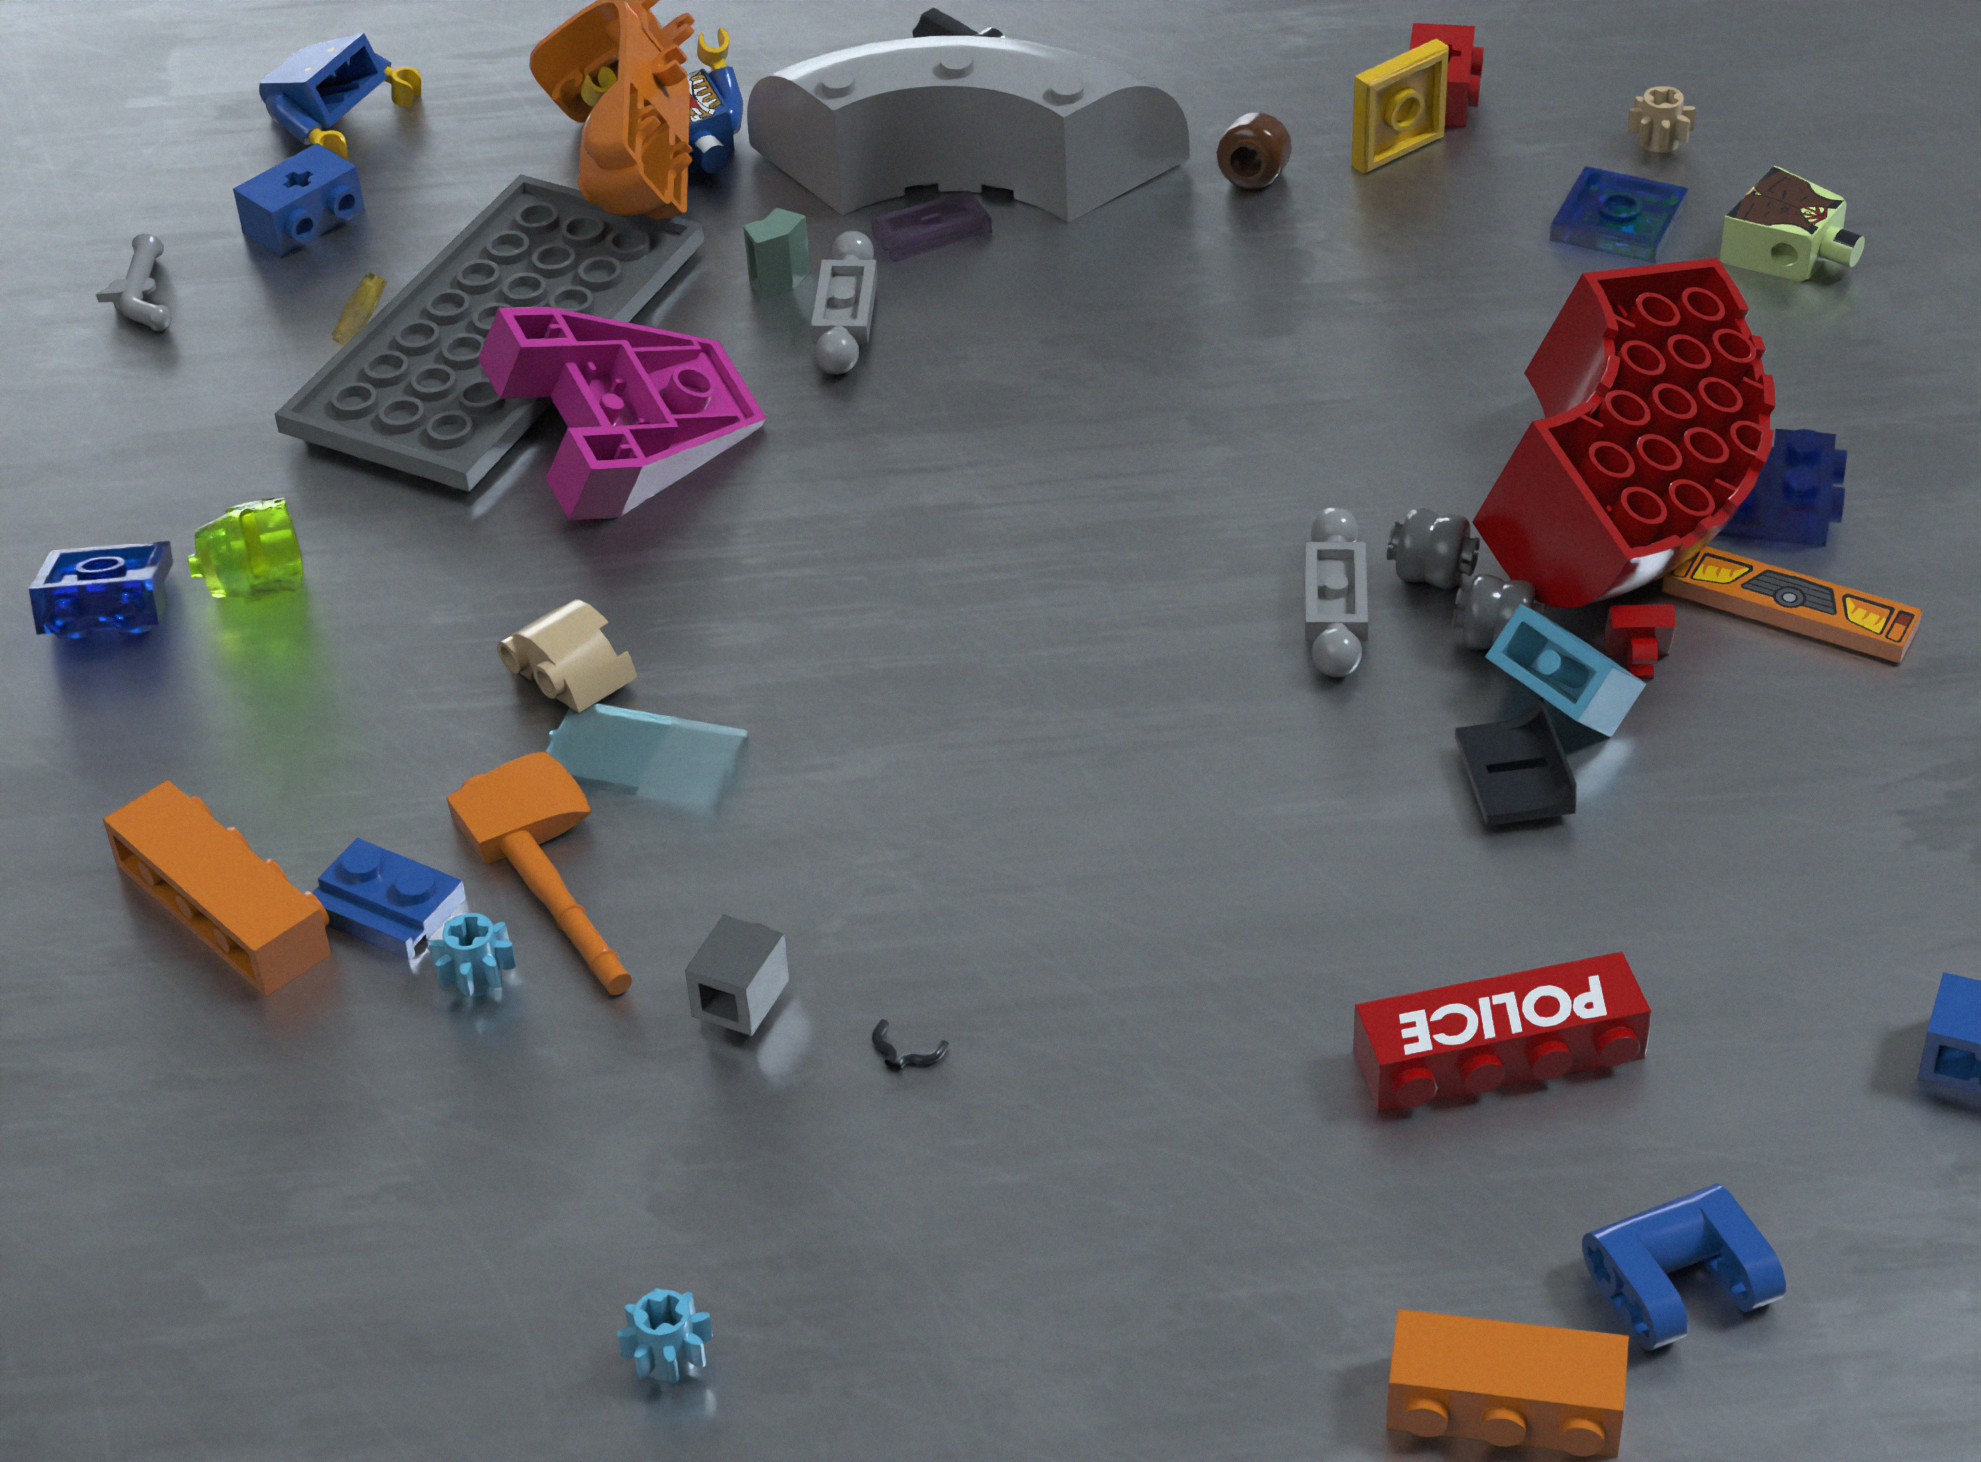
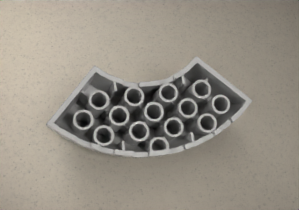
[747,36,1190,223]

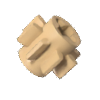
[1627,86,1696,153]

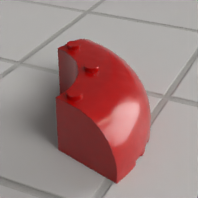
[1472,258,1776,608]

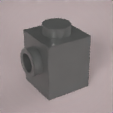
[685,914,789,1036]

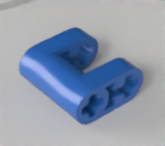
[1582,1183,1786,1351]

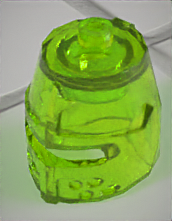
[187,497,305,603]

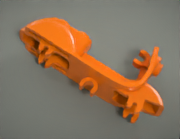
[529,0,695,219]

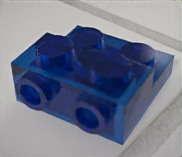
[1716,428,1847,547]
[29,541,173,640]

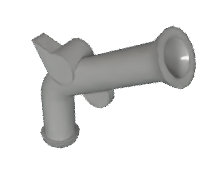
[96,234,171,331]

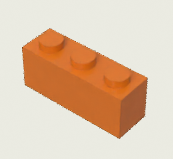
[1386,1309,1629,1457]

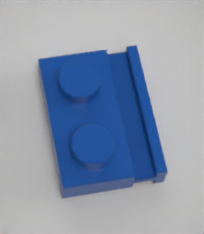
[304,837,466,960]

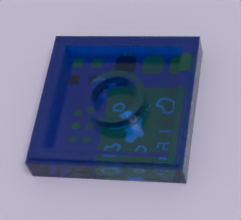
[1550,166,1688,263]

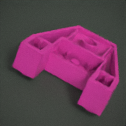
[478,307,767,521]

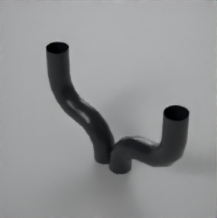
[872,1019,949,1070]

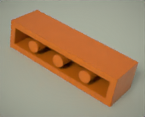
[103,779,331,997]

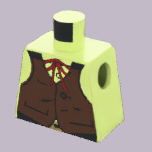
[1720,166,1865,282]

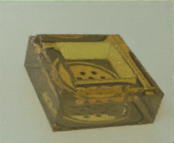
[331,272,387,346]

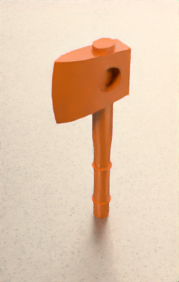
[446,752,632,995]

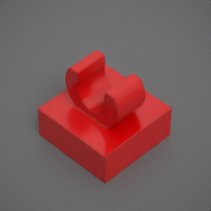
[1604,604,1676,679]

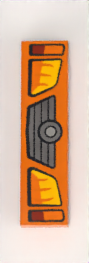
[1662,546,1923,663]

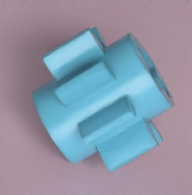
[429,913,517,996]
[617,1288,713,1383]

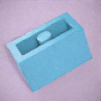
[1485,604,1646,737]

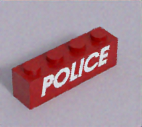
[1353,952,1652,1112]

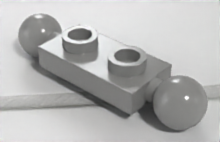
[811,231,878,375]
[1305,507,1368,677]

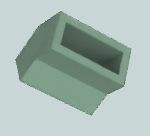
[743,207,811,299]

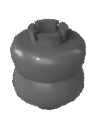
[1387,508,1480,590]
[1452,574,1546,651]

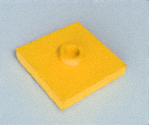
[1352,39,1449,174]

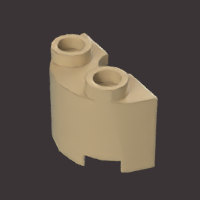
[497,599,638,713]

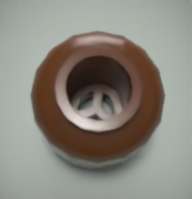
[1216,112,1292,189]

